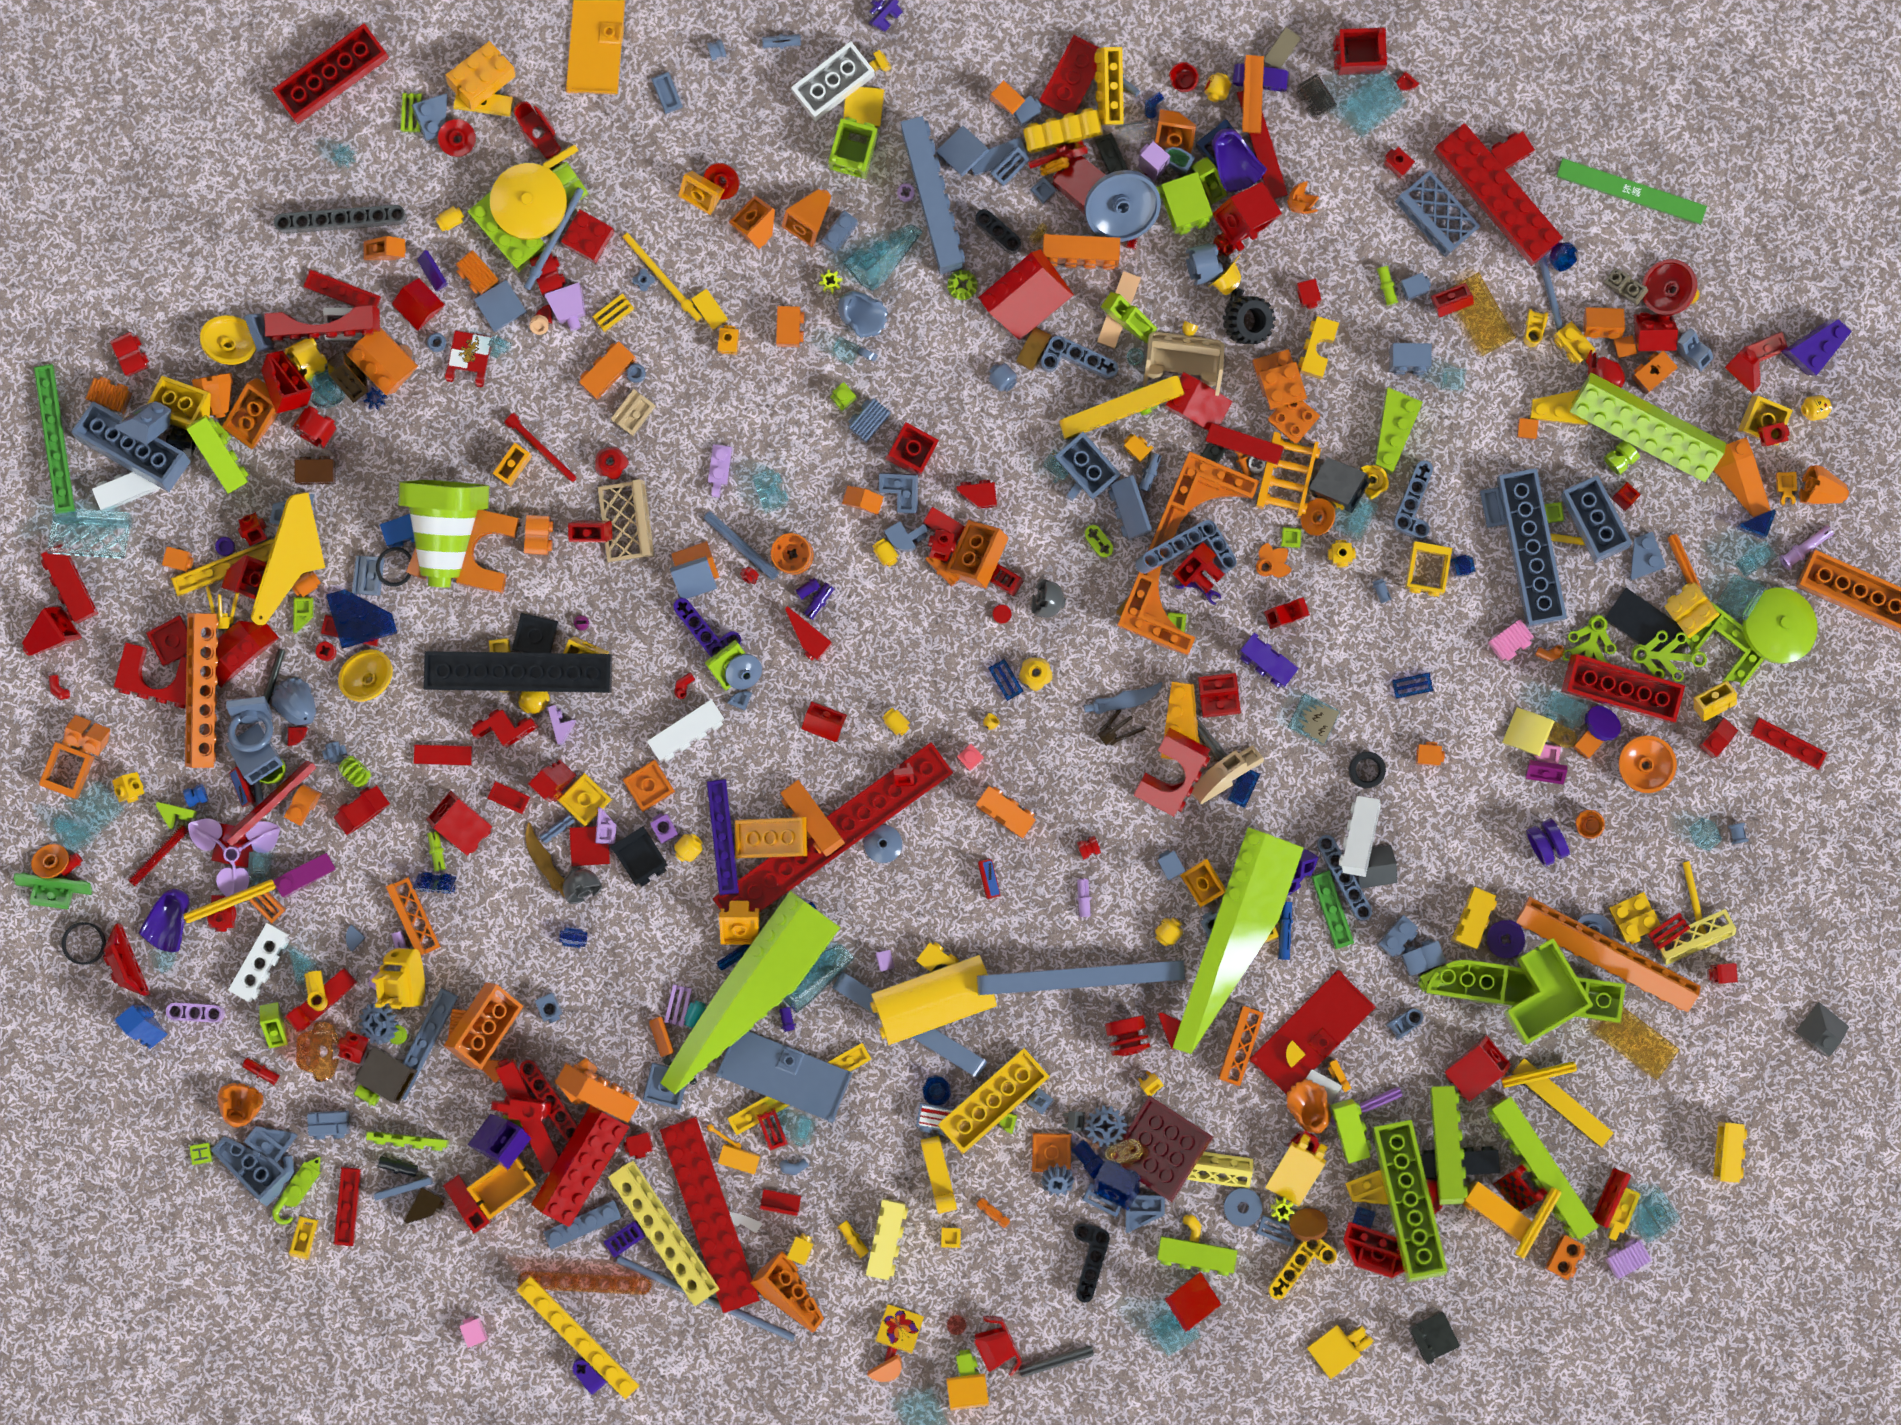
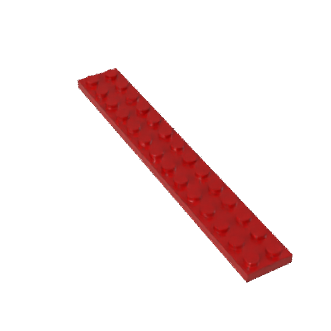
[712,742,953,912]

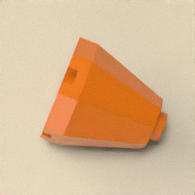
[192,372,233,418]
[1799,465,1849,505]

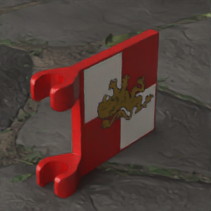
[445,331,492,387]

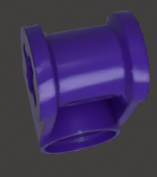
[572,1357,607,1395]

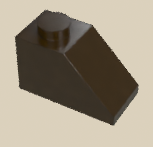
[404,1187,445,1224]

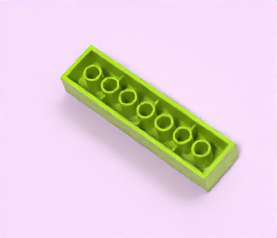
[1570,373,1726,482]
[1487,1096,1598,1240]
[1372,1120,1448,1283]

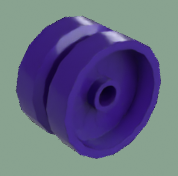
[1526,818,1570,867]

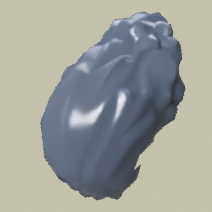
[838,291,888,338]
[272,677,316,725]

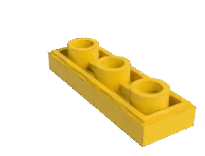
[453,94,513,117]

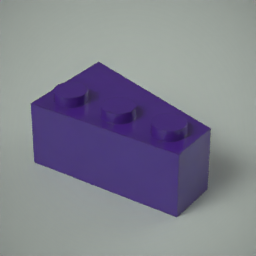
[1781,319,1852,376]
[1238,632,1299,688]

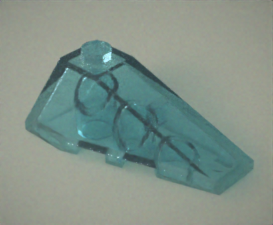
[843,224,923,291]
[783,944,854,1014]

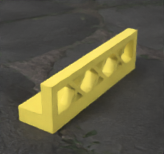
[1658,909,1736,966]
[1186,1152,1253,1189]

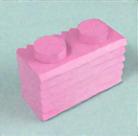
[1488,619,1534,661]

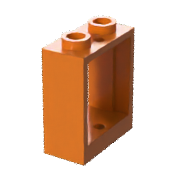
[39,740,95,799]

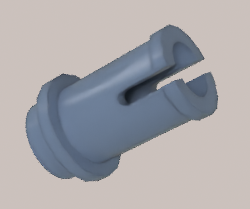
[1372,578,1392,603]

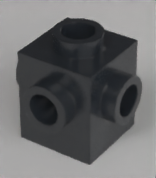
[166,428,196,457]

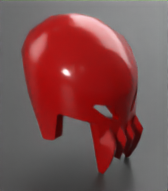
[1586,350,1625,388]

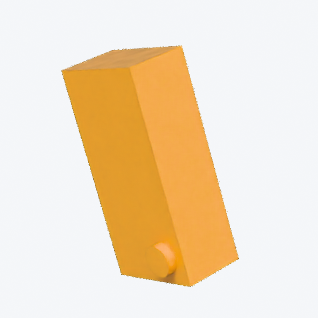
[1462,1180,1542,1243]

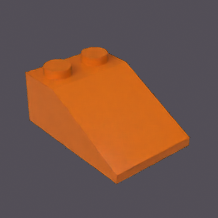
[222,378,280,449]

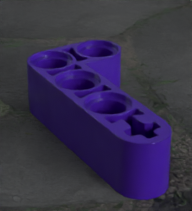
[673,598,742,657]

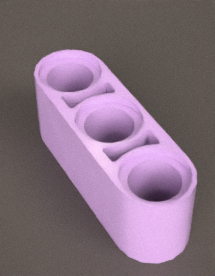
[166,1003,225,1022]

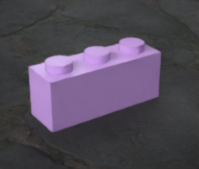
[1138,141,1170,182]

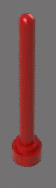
[504,412,576,482]

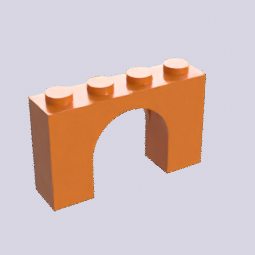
[454,510,520,594]

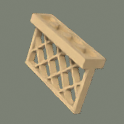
[598,479,655,563]

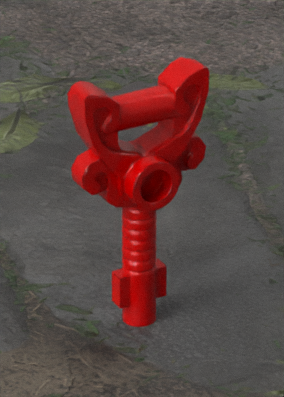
[1028,140,1088,169]

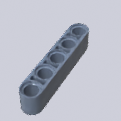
[1317,835,1372,921]

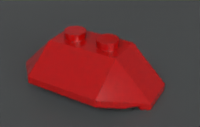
[215,621,279,688]
[103,923,151,996]
[1343,1222,1404,1279]

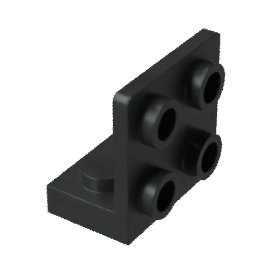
[1408,1312,1460,1365]

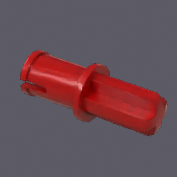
[242,1058,280,1086]

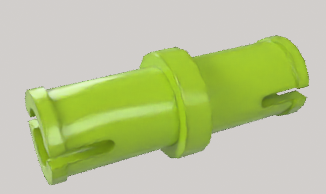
[1376,266,1398,306]
[427,831,446,872]

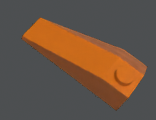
[1714,437,1771,517]
[750,1251,824,1333]

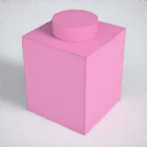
[459,1316,488,1348]

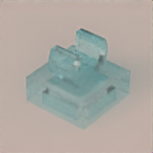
[488,336,512,359]

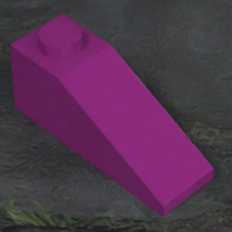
[273,853,336,898]

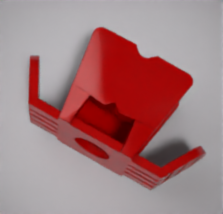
[514,101,562,159]
[974,1315,1022,1376]

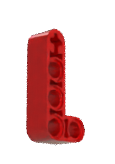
[285,968,358,1032]

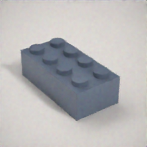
[1561,475,1632,563]

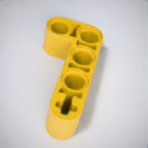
[920,1135,957,1214]
[1268,1239,1337,1300]

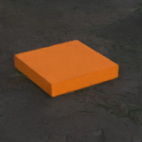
[622,759,675,812]
[1032,1133,1071,1172]

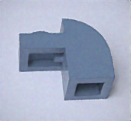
[1677,328,1714,372]
[884,521,929,552]

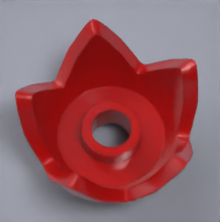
[595,446,629,480]

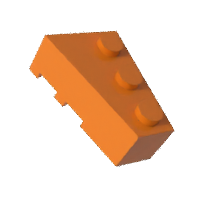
[975,786,1036,839]

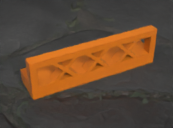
[1241,55,1264,133]
[386,877,441,956]
[1218,1006,1264,1086]

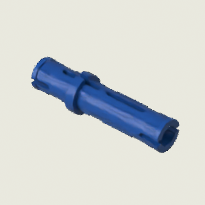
[1278,902,1293,960]

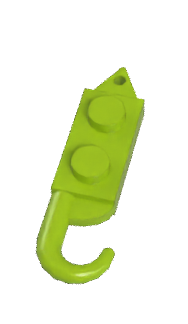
[272,1157,321,1225]

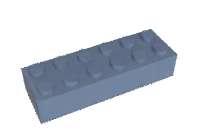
[71,401,191,492]

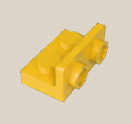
[1553,321,1596,365]

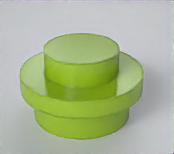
[390,1025,407,1045]

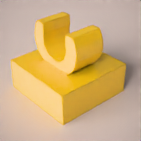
[869,50,892,72]
[1138,1071,1164,1097]

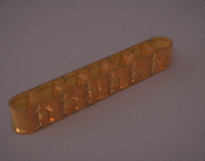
[517,1270,653,1295]

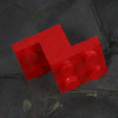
[470,709,539,748]

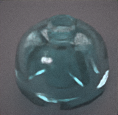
[308,370,346,409]

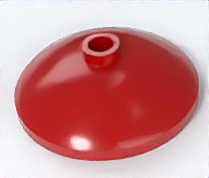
[1642,259,1697,316]

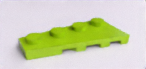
[366,1131,449,1151]

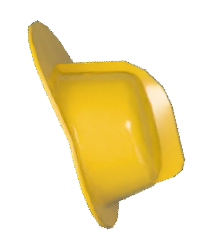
[1208,254,1241,295]

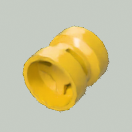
[1347,1325,1374,1352]

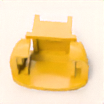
[372,948,425,1009]

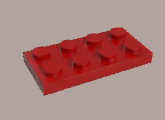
[1039,35,1099,115]

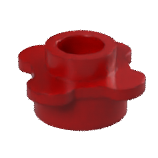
[740,566,759,585]

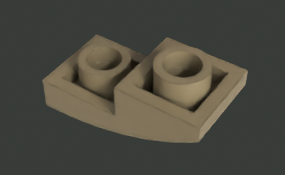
[1264,27,1301,69]
[1604,267,1648,305]

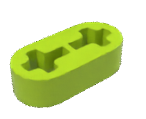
[1084,525,1113,558]

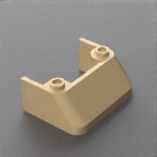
[1143,332,1225,396]

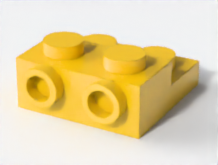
[1664,582,1720,638]
[1608,892,1661,945]

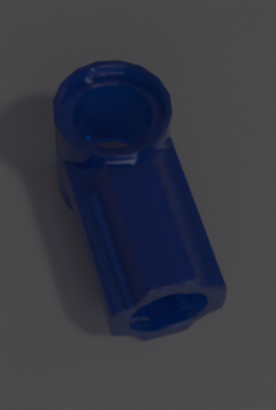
[1071,1139,1109,1180]

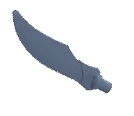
[1084,682,1163,714]

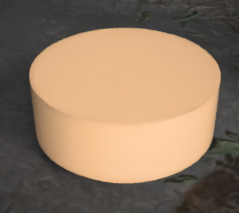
[529,315,549,335]

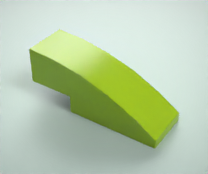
[1101,292,1157,344]

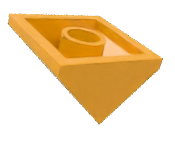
[678,171,724,215]
[1180,859,1226,908]
[946,1373,989,1411]

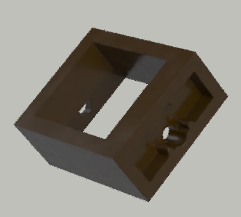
[328,349,368,403]

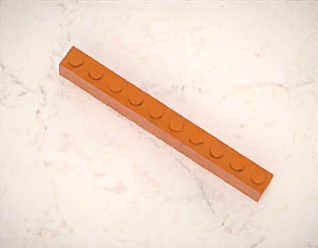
[1516,896,1701,1012]

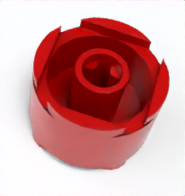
[292,406,337,449]

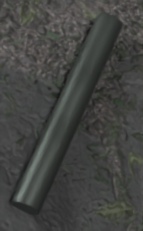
[263,648,285,705]

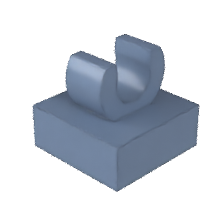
[1027,1088,1054,1114]

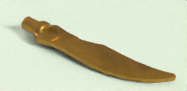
[525,822,565,898]

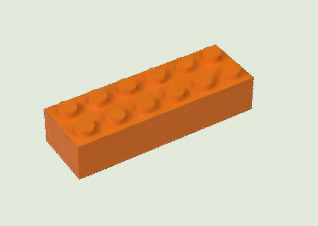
[1795,550,1901,633]

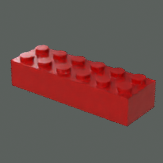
[272,23,390,125]
[1561,654,1685,723]
[531,1105,630,1227]

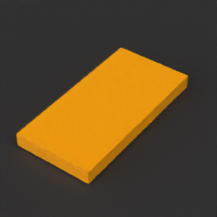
[735,817,807,859]

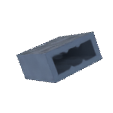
[226,723,284,785]

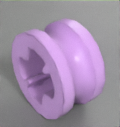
[897,183,914,202]

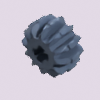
[1041,1164,1074,1197]

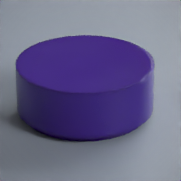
[215,537,235,556]

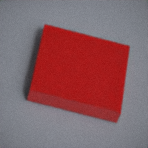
[146,615,187,667]
[569,826,610,866]

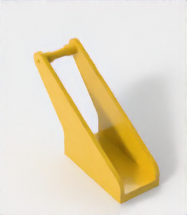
[251,492,325,625]

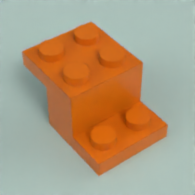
[1252,349,1307,410]

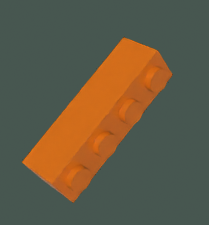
[780,779,845,857]

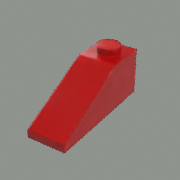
[785,606,832,661]

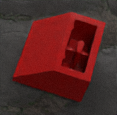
[1634,312,1678,351]

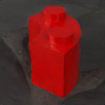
[333,785,390,836]

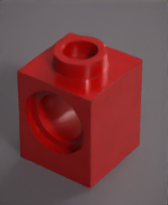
[1296,278,1322,310]
[1757,422,1790,447]

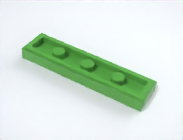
[1311,870,1354,949]

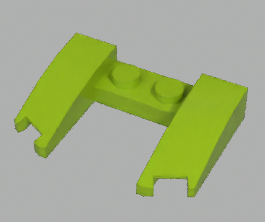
[1682,602,1764,687]

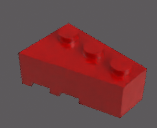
[261,350,313,414]
[528,760,577,803]

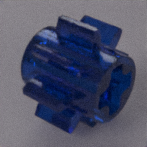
[363,387,388,411]

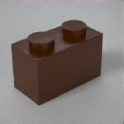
[294,456,336,485]

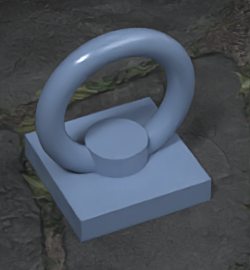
[226,696,273,752]

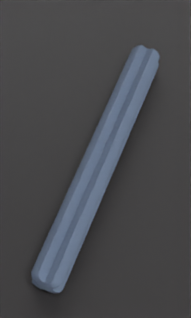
[704,511,779,580]

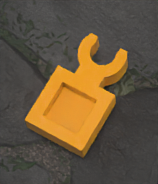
[1776,472,1798,506]
[1327,1059,1352,1092]

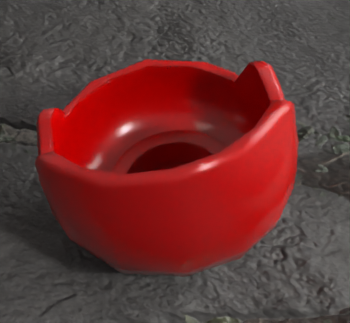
[1169,62,1199,92]

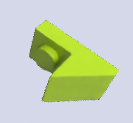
[156,802,198,829]

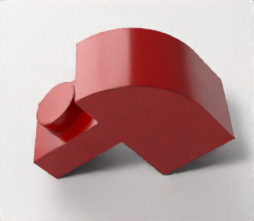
[1264,597,1310,630]

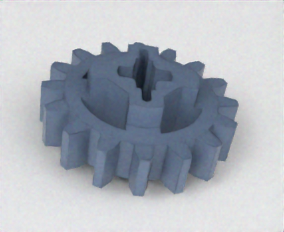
[358,1003,399,1045]
[1085,1106,1128,1148]

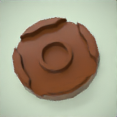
[1290,1208,1328,1242]

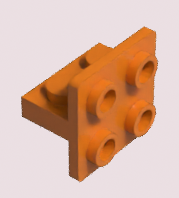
[1268,401,1320,444]

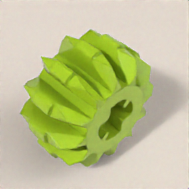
[338,756,371,788]

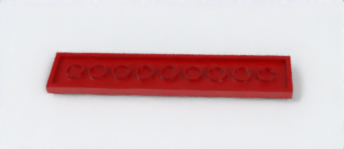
[660,1117,760,1314]

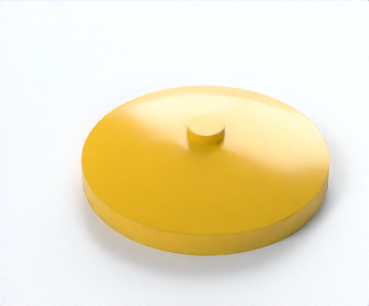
[490,163,567,240]

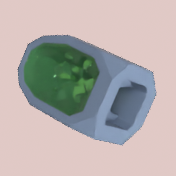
[1165,147,1195,176]

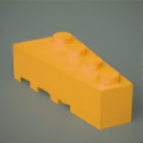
[1161,681,1200,760]

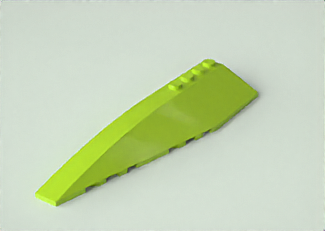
[1173,827,1304,1054]
[660,891,841,1095]

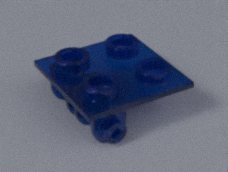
[412,872,457,894]

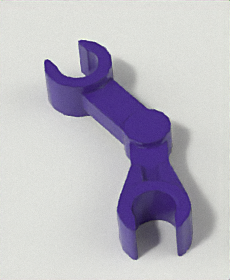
[1174,578,1221,605]

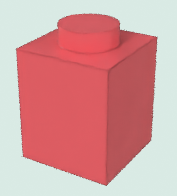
[957,744,984,771]

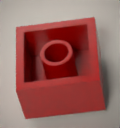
[561,209,615,264]
[885,422,939,477]

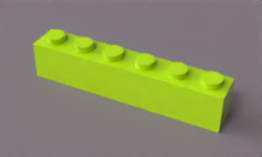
[1430,1086,1467,1205]

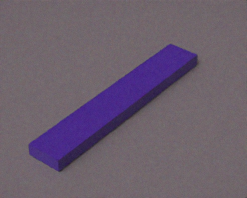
[707,779,739,896]

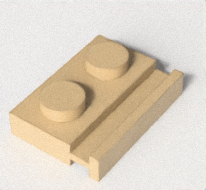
[611,389,656,436]

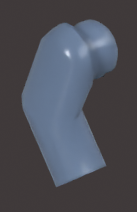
[283,1156,295,1183]
[779,1158,809,1175]

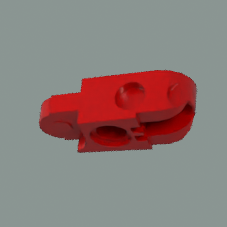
[491,1095,551,1121]

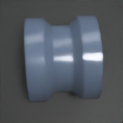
[707,39,727,61]

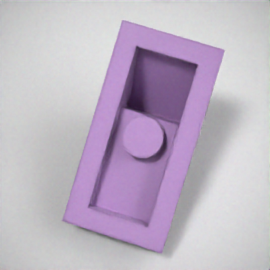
[548,705,576,745]

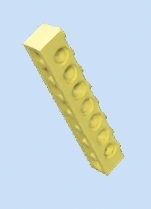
[608,1161,720,1307]

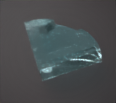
[156,952,176,974]

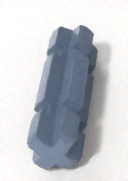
[540,814,574,843]

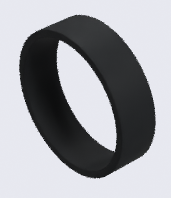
[61,922,106,965]

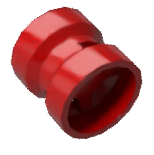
[1077,835,1101,860]

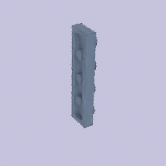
[543,1200,622,1250]

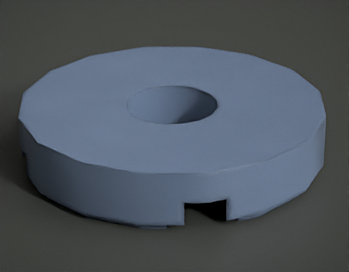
[1224,1188,1262,1227]

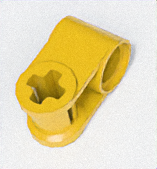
[1523,308,1548,347]

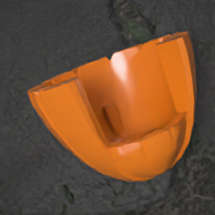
[218,1083,264,1128]

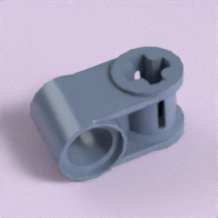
[1386,1008,1424,1041]

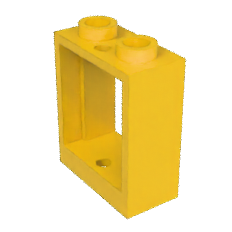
[1405,541,1452,597]

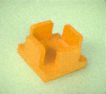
[719,901,760,945]

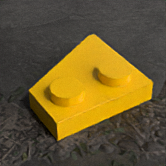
[1345,1169,1388,1205]

